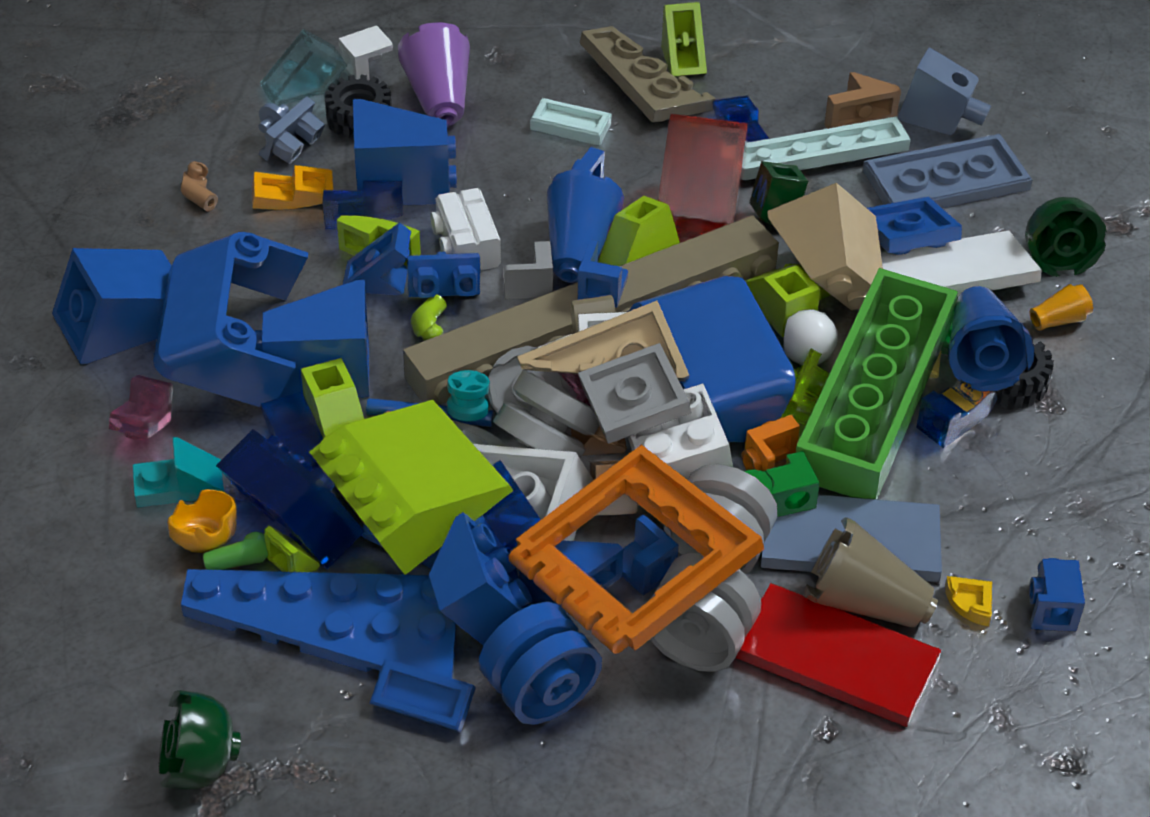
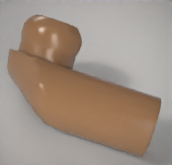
[180,161,218,211]

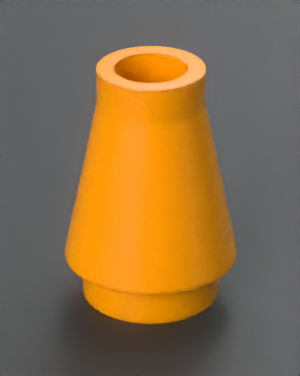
[1029,284,1093,331]

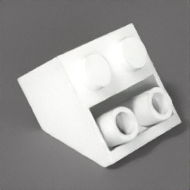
[628,384,733,480]

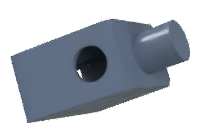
[897,47,991,135]

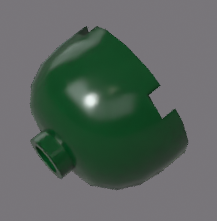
[1025,197,1107,277]
[158,690,241,789]

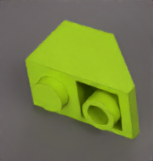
[598,196,680,266]
[745,264,821,338]
[301,358,364,441]

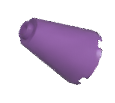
[398,22,470,127]

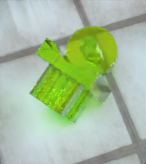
[781,348,830,426]

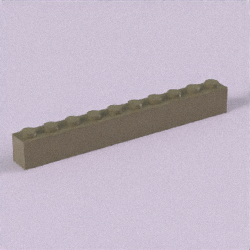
[403,215,779,405]

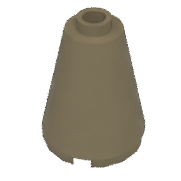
[804,517,938,628]

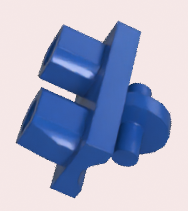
[407,251,480,298]

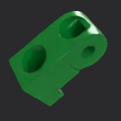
[744,451,819,517]

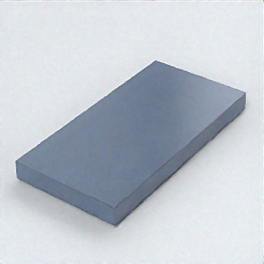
[863,134,1033,208]
[761,495,942,582]

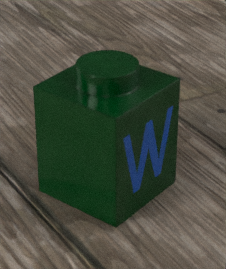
[749,161,808,225]

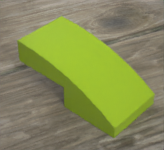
[337,216,421,266]

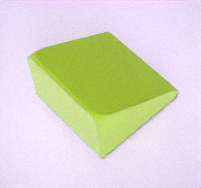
[264,526,320,572]

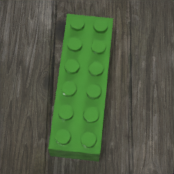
[796,268,958,500]

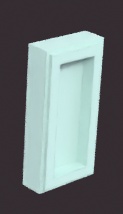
[530,98,612,146]

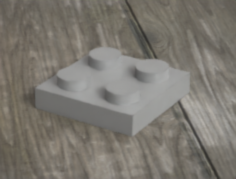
[578,343,692,444]

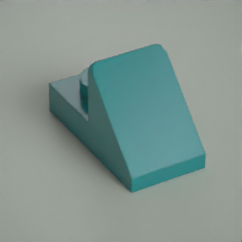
[133,437,224,508]

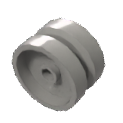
[493,369,600,459]
[664,464,777,574]
[650,553,761,672]

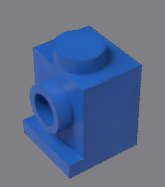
[1029,558,1085,632]

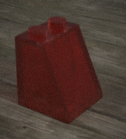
[658,114,748,239]

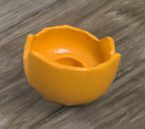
[167,489,237,553]

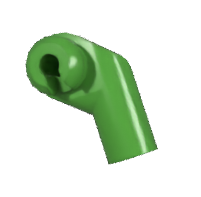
[203,531,268,570]

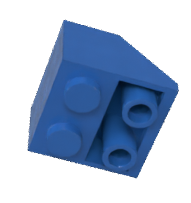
[429,512,532,646]

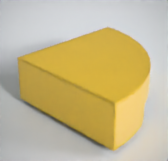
[945,576,992,627]

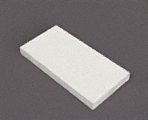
[881,231,1042,296]

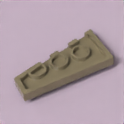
[580,26,716,123]

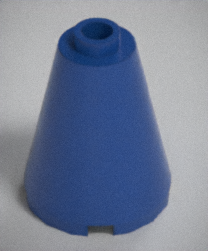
[547,170,625,283]
[948,286,1035,391]

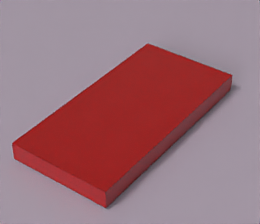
[735,583,942,727]

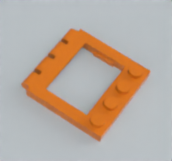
[508,444,764,654]

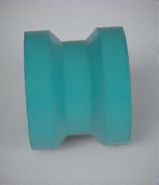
[447,370,490,421]

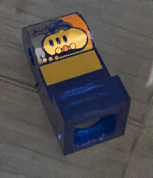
[916,379,997,449]

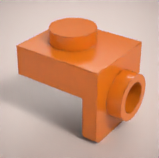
[742,415,800,471]

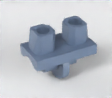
[258,96,325,164]

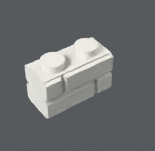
[430,188,501,270]

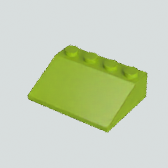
[309,400,514,575]

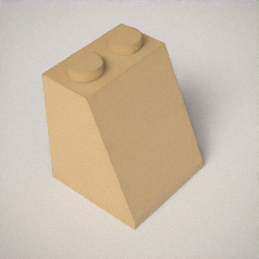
[768,183,883,311]

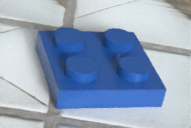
[867,197,962,255]

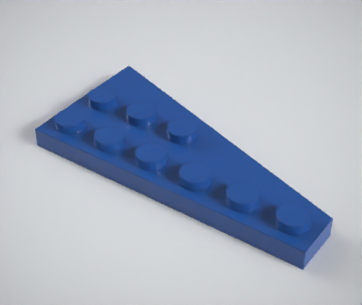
[181,569,457,678]

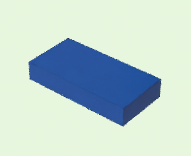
[369,658,476,733]

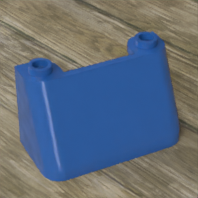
[627,276,796,442]

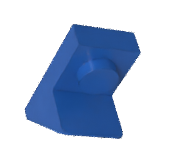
[342,222,411,295]

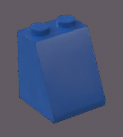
[353,99,457,208]
[52,248,172,364]
[255,280,369,401]

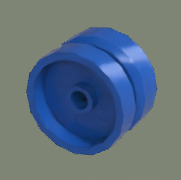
[479,602,602,725]

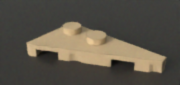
[517,300,690,381]

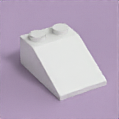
[473,444,593,548]

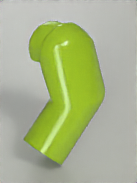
[411,294,447,341]

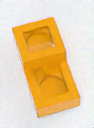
[252,165,334,210]

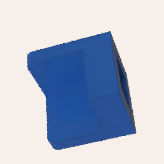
[578,240,628,308]
[622,515,679,596]

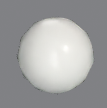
[784,309,838,366]

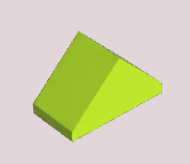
[661,2,707,77]

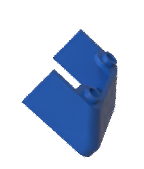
[153,232,308,411]

